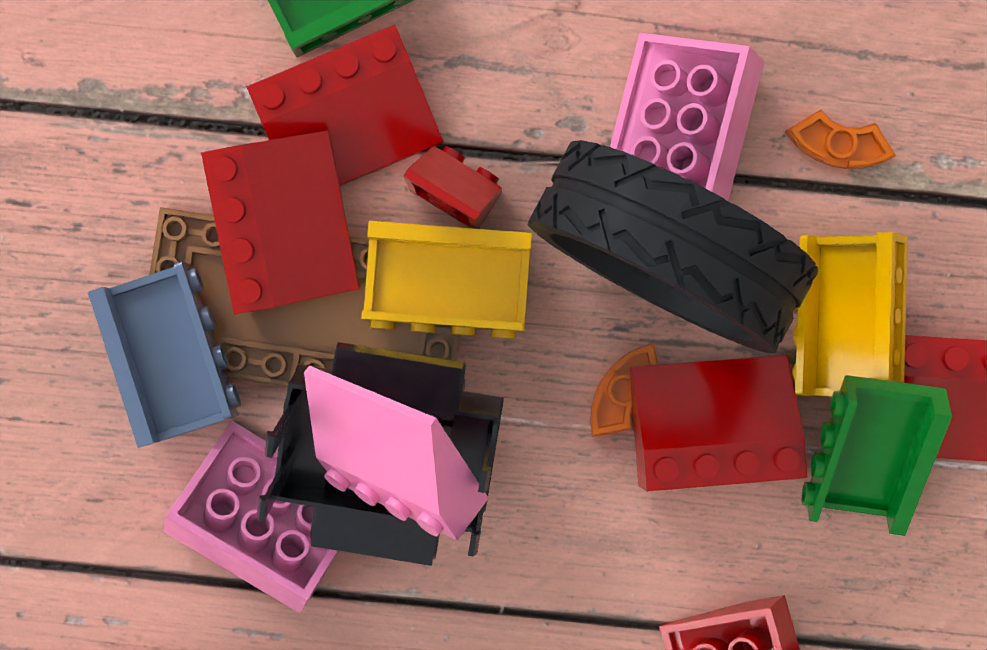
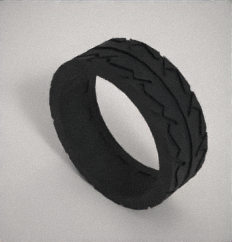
[527,140,818,353]

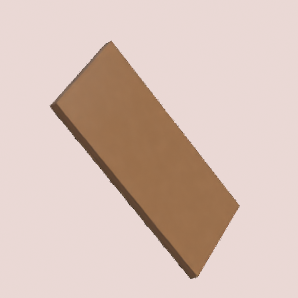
[149,207,461,387]

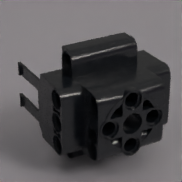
[257,342,504,566]

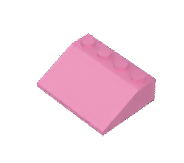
[610,33,764,201]
[304,366,489,541]
[163,421,338,614]

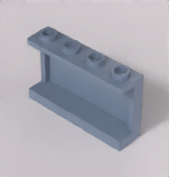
[88,262,241,448]

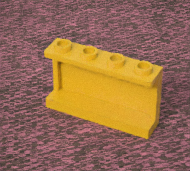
[361,221,532,339]
[792,232,908,396]

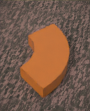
[785,109,896,169]
[590,343,658,438]

